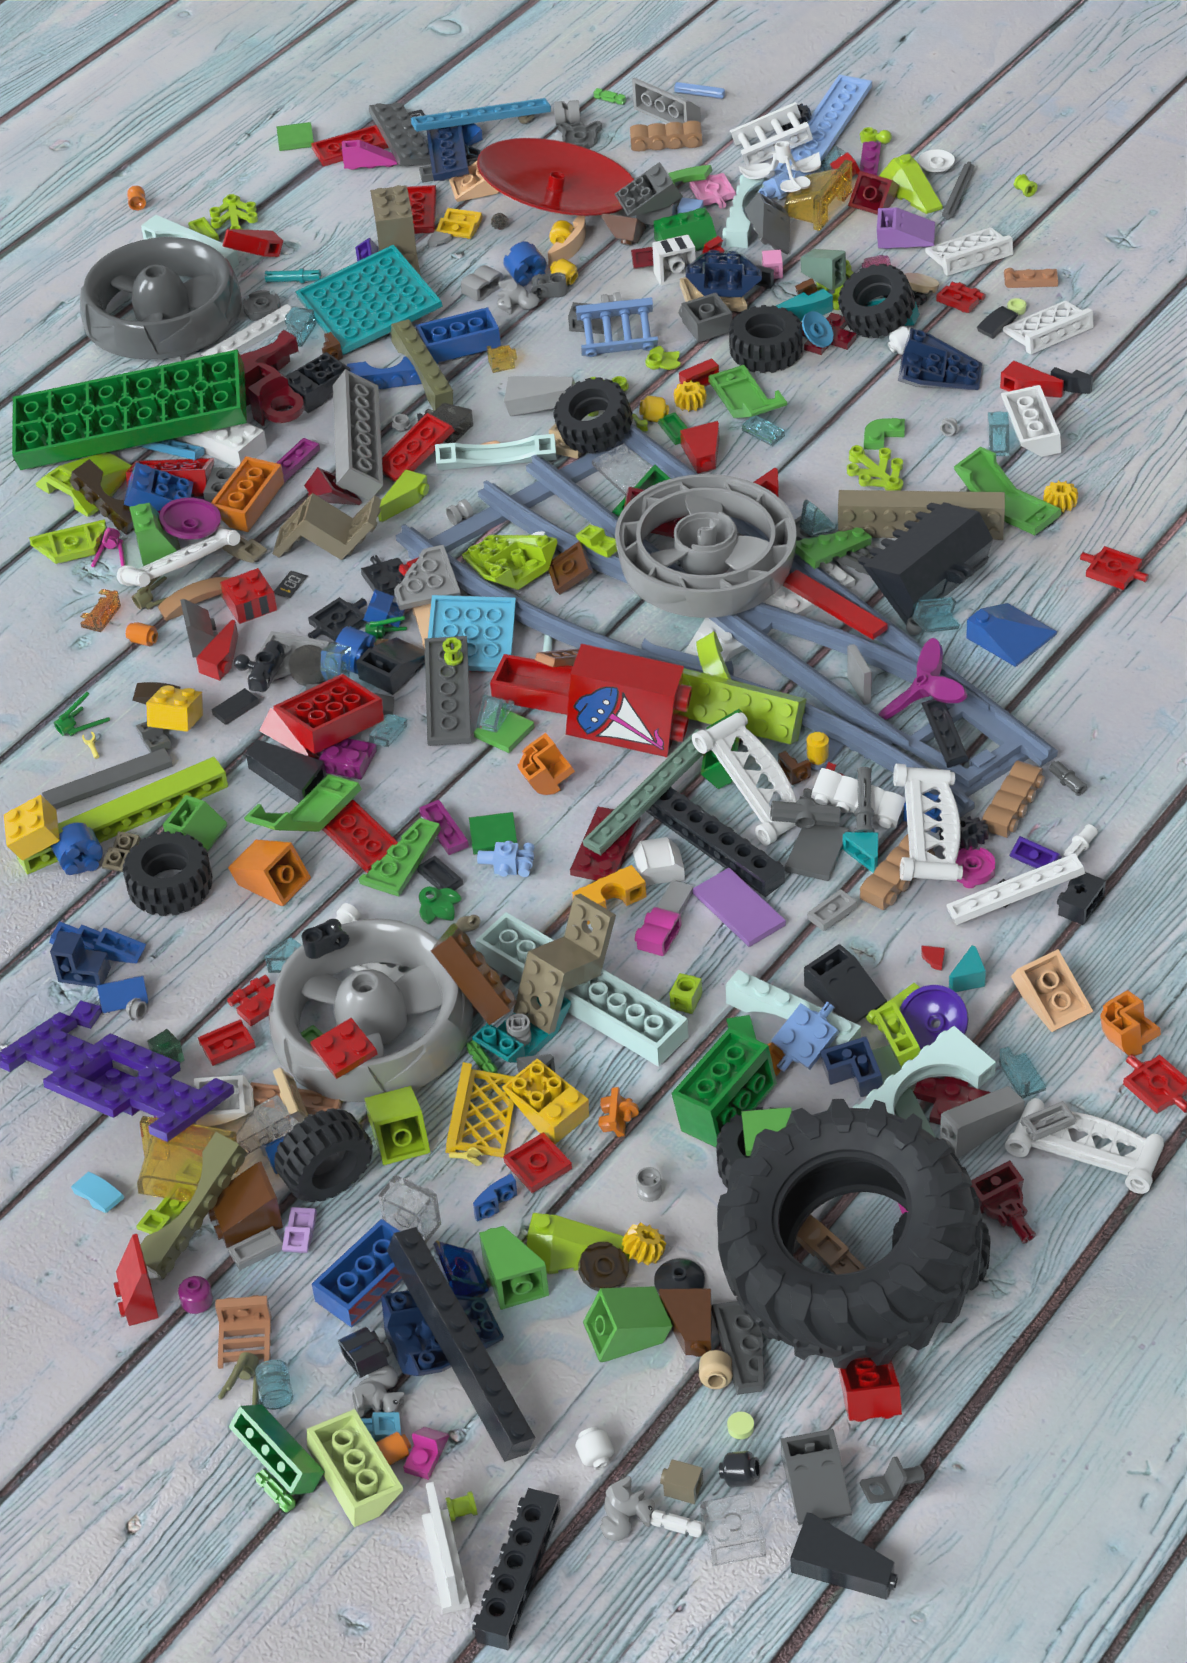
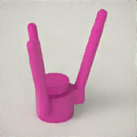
[91,527,125,567]

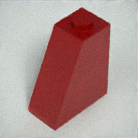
[680,421,719,474]

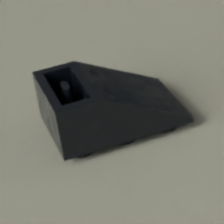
[285,352,351,413]
[356,637,425,695]
[804,944,887,1024]

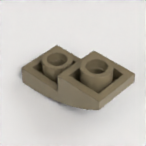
[102,831,141,872]

